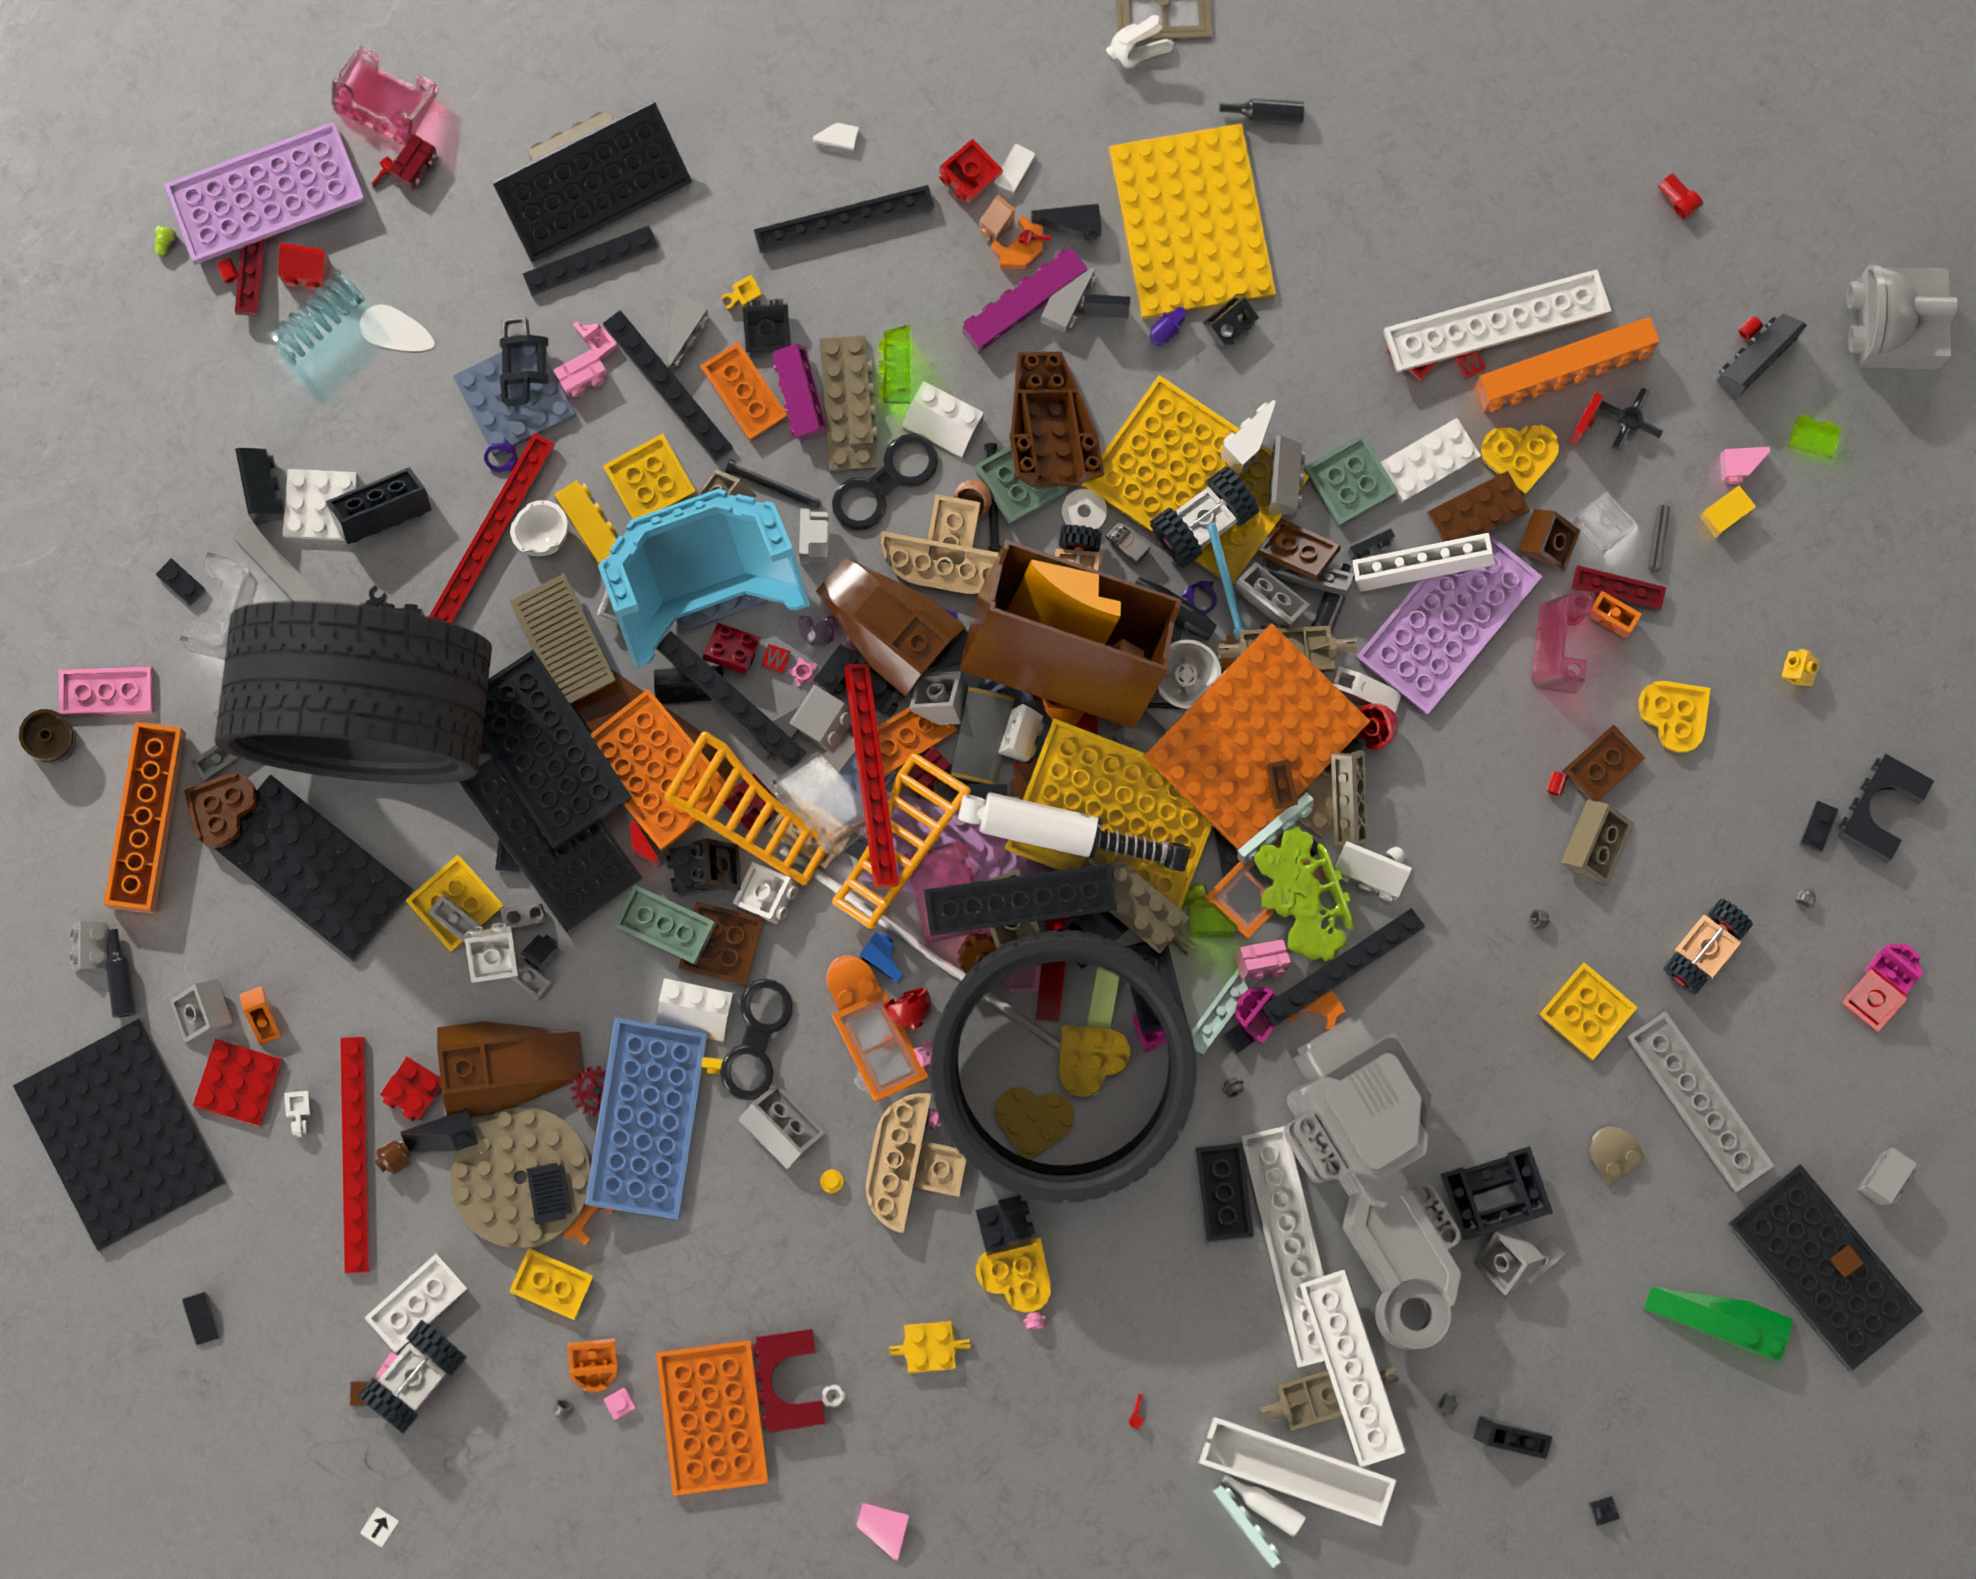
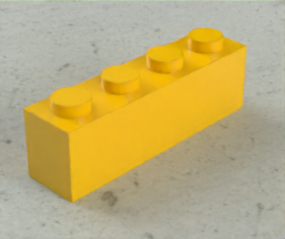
[554,480,616,565]

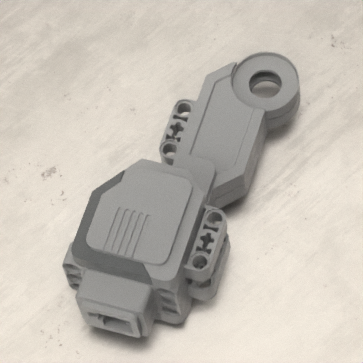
[1284,1017,1461,1350]

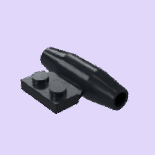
[1135,577,1217,644]

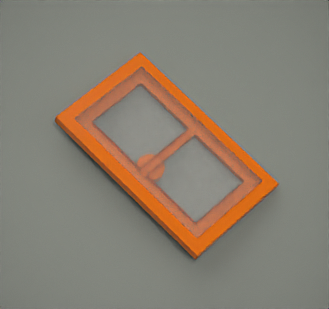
[1204,838,1314,940]
[831,991,929,1103]

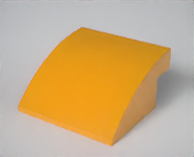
[1006,560,1121,645]

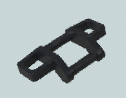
[499,316,549,406]

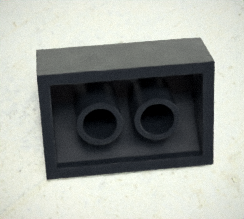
[235,448,285,525]

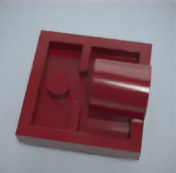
[702,623,761,674]
[724,773,782,831]

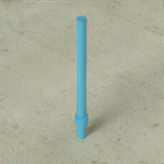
[1207,523,1247,640]

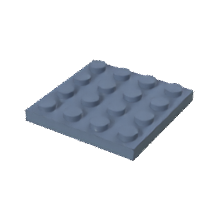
[453,346,575,456]

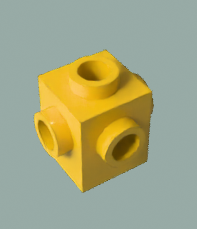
[1781,649,1820,686]

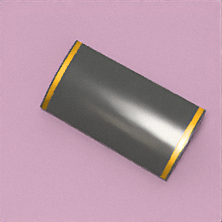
[951,686,1015,784]

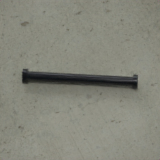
[984,443,1002,552]

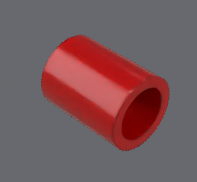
[217,258,238,284]
[1738,315,1763,341]
[1546,771,1568,796]

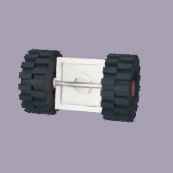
[1149,466,1260,568]
[357,1319,467,1434]

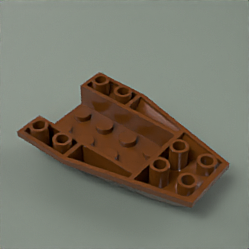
[1009,351,1105,487]
[816,557,966,697]
[437,1021,585,1117]

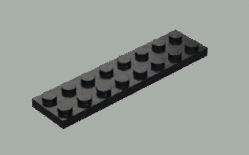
[924,864,1117,936]

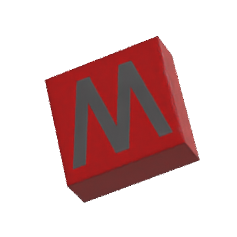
[1455,350,1486,379]
[761,644,791,674]

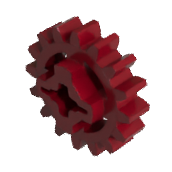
[570,1066,606,1117]

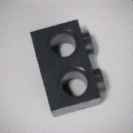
[1202,294,1259,347]

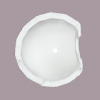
[510,501,569,556]

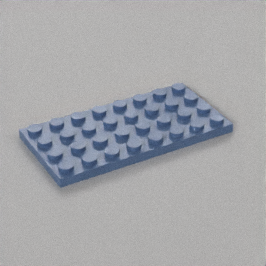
[585,1018,707,1220]

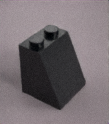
[1057,911,1129,970]

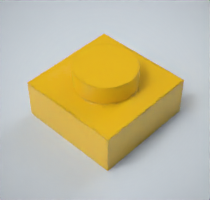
[702,1057,723,1075]

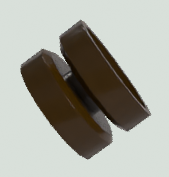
[19,709,76,765]

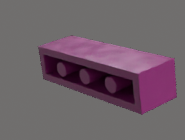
[772,343,828,441]

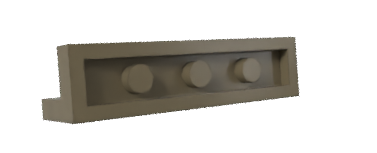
[1331,750,1368,846]

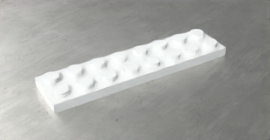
[1300,1270,1406,1467]

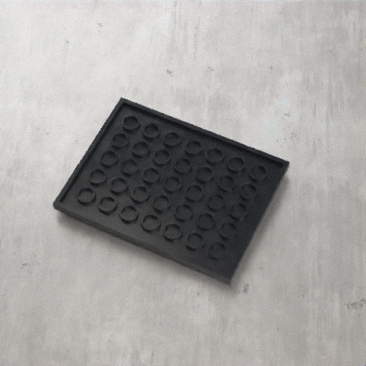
[13,1018,226,1252]

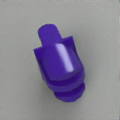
[1150,307,1186,346]

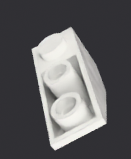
[1333,666,1402,713]

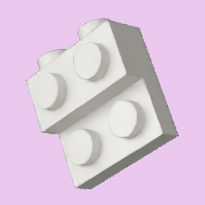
[732,862,798,925]
[464,923,518,983]

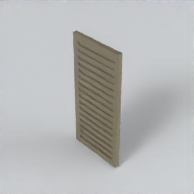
[509,573,616,704]

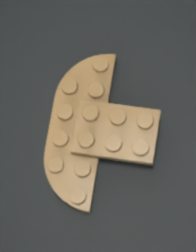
[881,494,999,594]
[866,1093,966,1234]

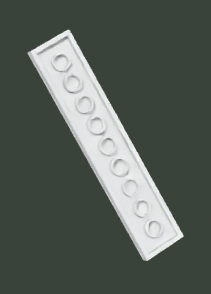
[1383,269,1611,373]
[1240,1126,1325,1368]

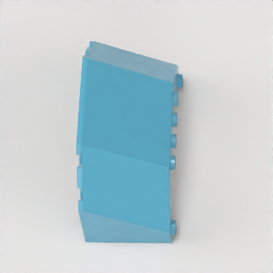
[598,489,811,668]

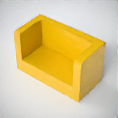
[1700,486,1756,538]

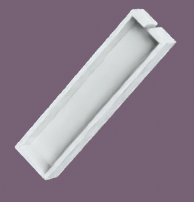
[1198,1417,1396,1526]

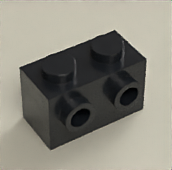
[813,643,859,696]

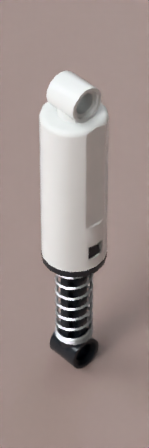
[958,793,1191,872]

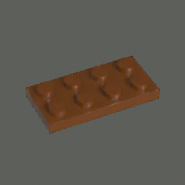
[1427,471,1530,542]

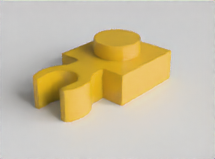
[721,275,764,310]

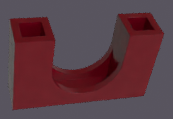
[752,1329,826,1433]

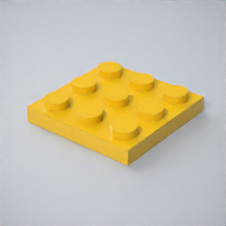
[603,433,696,519]
[405,855,505,953]
[1538,962,1638,1061]

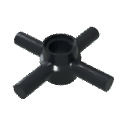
[1598,388,1664,451]

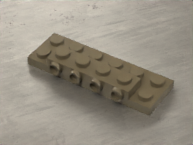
[820,335,877,473]

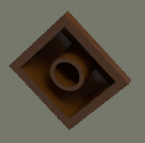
[1519,509,1581,572]

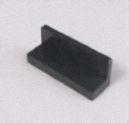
[654,665,723,704]

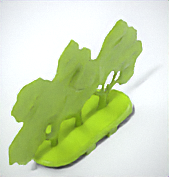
[1254,826,1353,962]

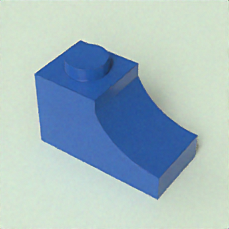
[860,932,903,984]

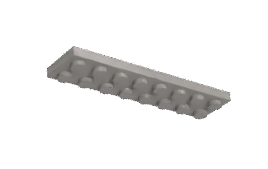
[1626,1011,1774,1193]

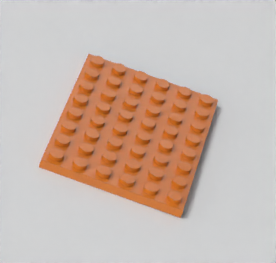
[1143,623,1370,850]

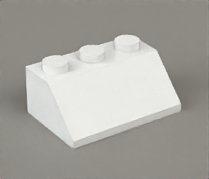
[902,381,984,458]
[1334,841,1412,902]
[655,978,734,1042]

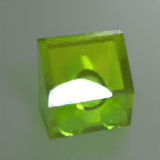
[1188,899,1238,938]

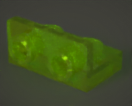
[1787,415,1842,459]

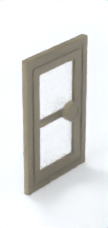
[1116,0,1212,40]

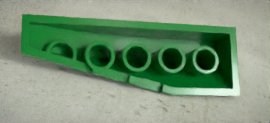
[1643,1287,1792,1363]

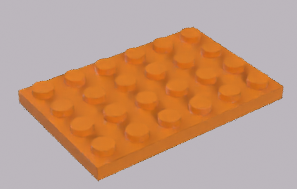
[590,689,735,851]
[656,1340,769,1496]

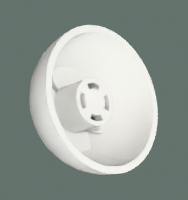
[1158,640,1221,708]

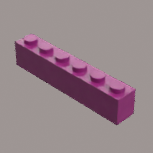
[963,248,1088,353]

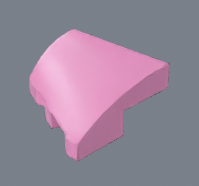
[857,1503,909,1560]

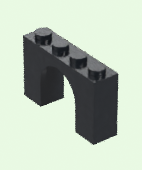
[1838,753,1934,863]

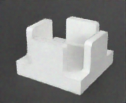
[799,509,829,565]

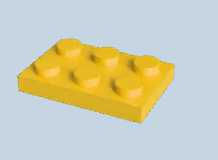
[509,1248,594,1320]

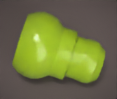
[154,226,176,256]
[1183,883,1208,905]

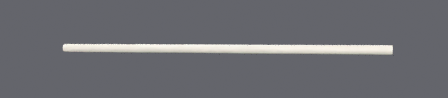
[780,846,1061,1052]

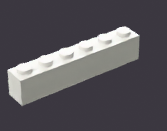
[1352,533,1495,592]

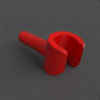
[370,156,393,187]
[1018,229,1051,245]
[1128,1394,1145,1429]

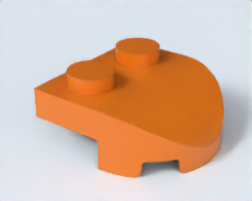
[825,955,882,1011]
[567,1339,618,1392]

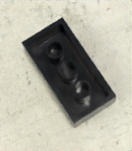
[1194,1143,1254,1244]

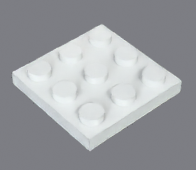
[283,469,358,541]

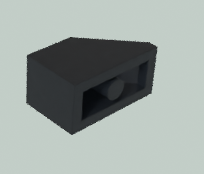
[520,934,559,973]

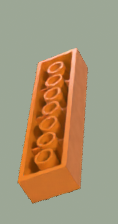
[1474,316,1660,413]
[104,722,186,914]

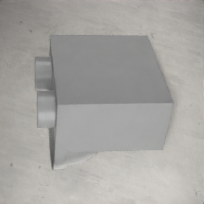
[1847,265,1957,369]

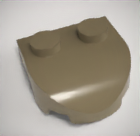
[1588,1126,1647,1185]

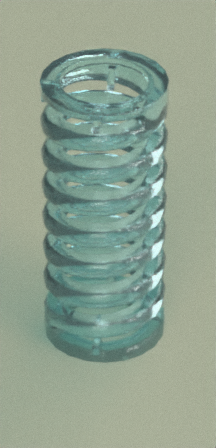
[266,269,365,365]

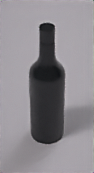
[1219,98,1304,123]
[1311,563,1351,635]
[106,929,136,1018]

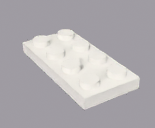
[1381,418,1481,503]
[365,1254,468,1353]

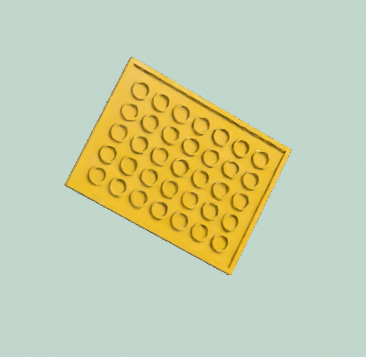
[1109,123,1276,319]
[1081,375,1310,586]
[1004,719,1212,910]

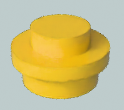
[820,1170,844,1193]

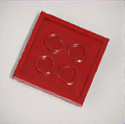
[192,1039,283,1127]

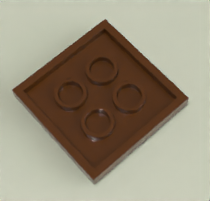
[678,901,764,987]

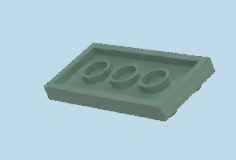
[614,884,717,965]

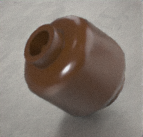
[375,1140,412,1175]

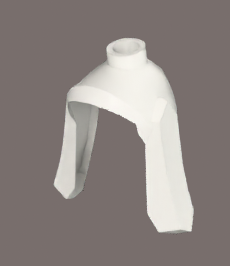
[1106,15,1174,68]

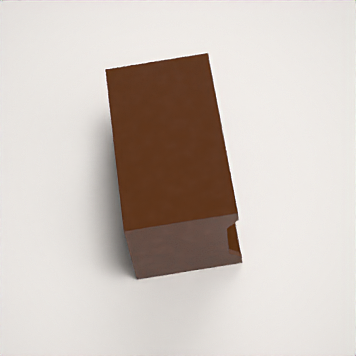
[959,540,1182,729]

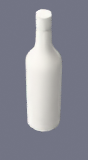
[1221,1474,1306,1537]

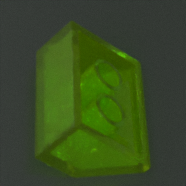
[878,325,911,404]

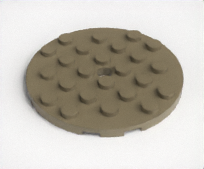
[451,1107,591,1249]

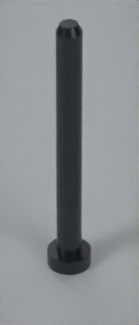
[725,459,821,508]

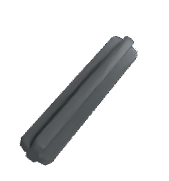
[1648,505,1670,571]

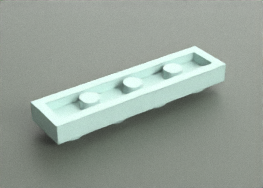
[1238,793,1313,865]
[1191,968,1257,1056]
[1212,1485,1280,1568]

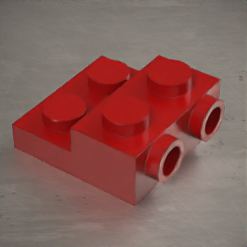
[939,138,1003,204]
[380,1056,442,1122]

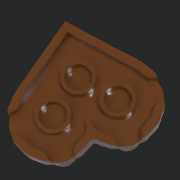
[184,773,257,848]

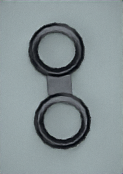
[832,434,938,530]
[720,978,793,1101]

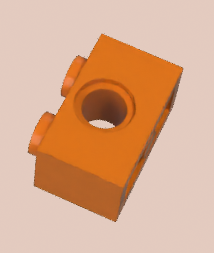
[1586,591,1642,639]

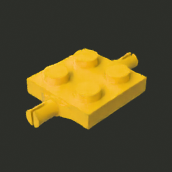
[889,1321,971,1374]

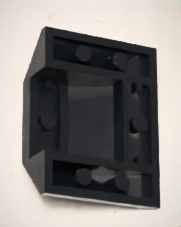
[1440,1146,1553,1241]

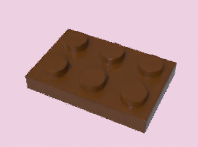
[1257,518,1340,581]
[1563,725,1645,802]

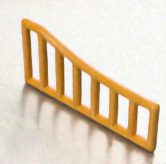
[664,731,832,886]
[832,753,971,929]

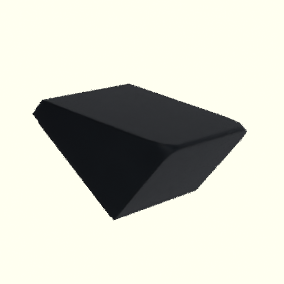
[1222,1025,1255,1055]

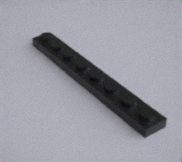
[754,185,934,253]
[602,310,733,463]
[656,630,807,771]
[1260,908,1425,1028]

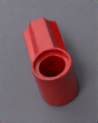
[1658,173,1703,219]

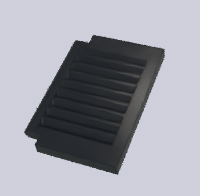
[526,1163,572,1225]

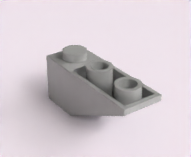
[1041,267,1097,334]
[668,295,709,371]

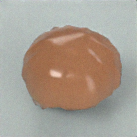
[953,479,993,517]

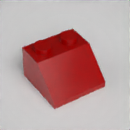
[278,242,331,291]

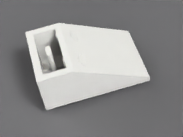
[1221,400,1276,476]

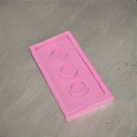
[59,666,154,717]

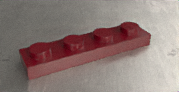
[235,238,266,316]
[1571,565,1667,611]

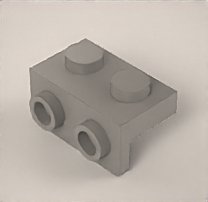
[69,921,107,971]

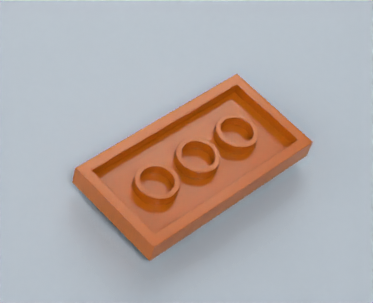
[700,342,788,441]
[877,707,957,778]

